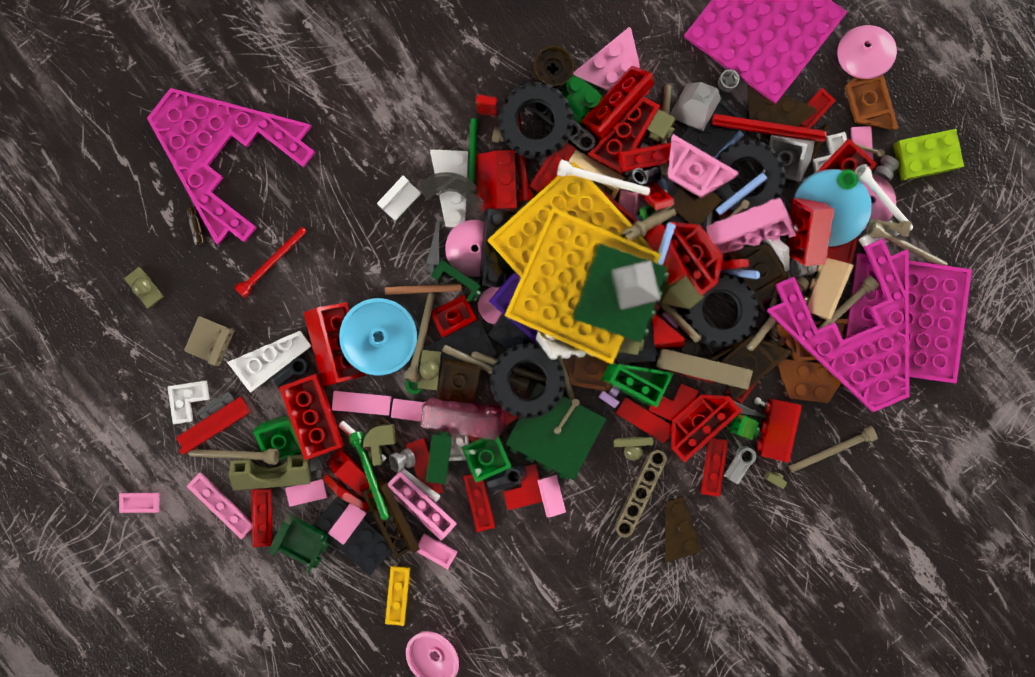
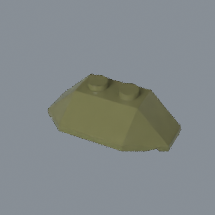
[659,276,704,309]

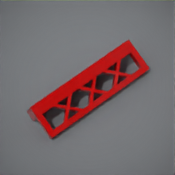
[176,396,252,455]

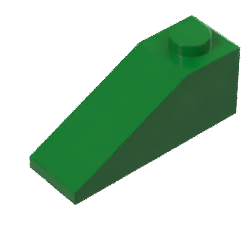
[728,414,760,440]

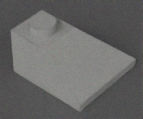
[670,82,721,131]
[763,135,815,181]
[611,261,660,309]

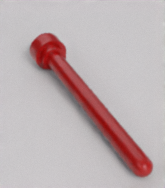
[517,114,533,201]
[234,228,306,298]

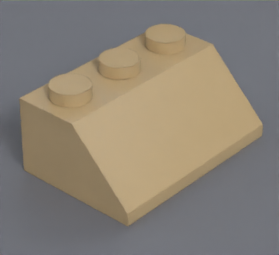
[568,150,625,199]
[804,258,853,321]

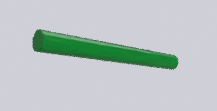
[466,118,478,195]

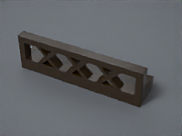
[361,480,420,559]

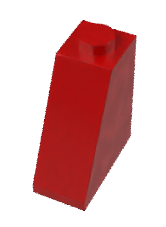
[328,447,378,499]

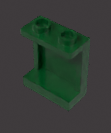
[431,260,482,304]
[268,514,329,573]

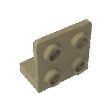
[184,316,234,366]

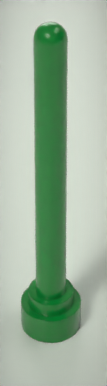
[348,431,389,520]

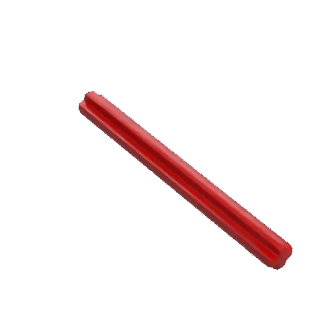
[712,114,826,142]

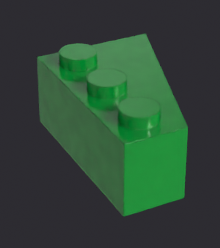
[601,363,674,407]

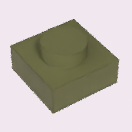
[763,471,787,489]

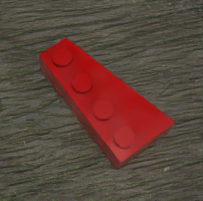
[588,97,660,176]

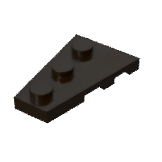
[664,496,702,563]

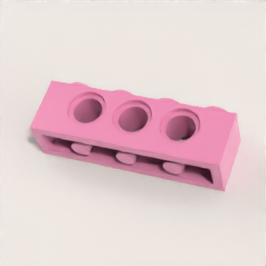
[388,471,457,540]

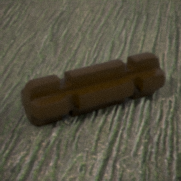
[186,207,205,244]

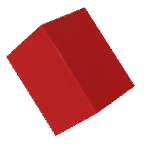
[431,295,478,338]
[653,314,686,350]

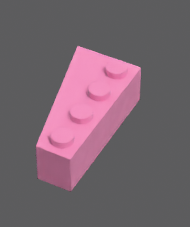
[706,198,796,254]

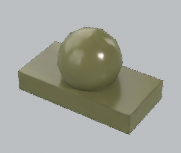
[124,267,164,309]
[418,350,442,390]
[613,436,653,461]

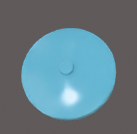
[793,169,872,246]
[339,298,417,376]

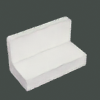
[377,176,421,221]

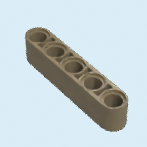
[655,348,753,390]
[615,449,667,538]

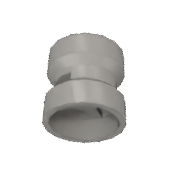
[718,69,740,92]
[874,155,900,181]
[790,259,817,277]
[389,448,416,473]

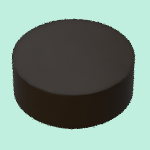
[680,338,700,356]

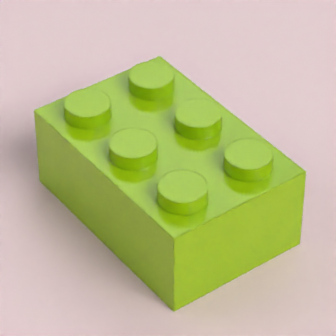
[893,129,964,181]

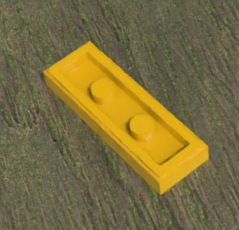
[385,566,410,626]

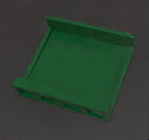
[571,243,669,343]
[506,383,606,481]

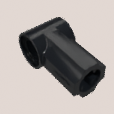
[623,166,662,192]
[272,357,310,387]
[487,465,527,492]

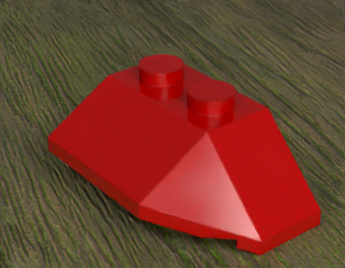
[664,222,723,296]
[671,395,742,463]

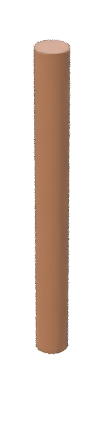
[385,283,462,295]

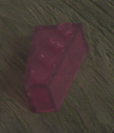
[421,398,507,440]

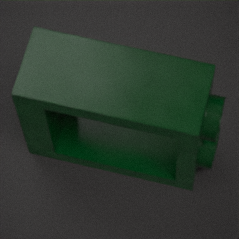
[426,430,452,484]

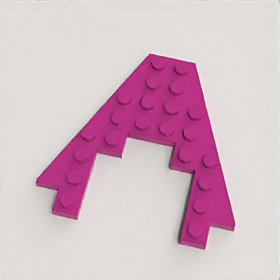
[147,88,315,245]
[766,239,909,412]

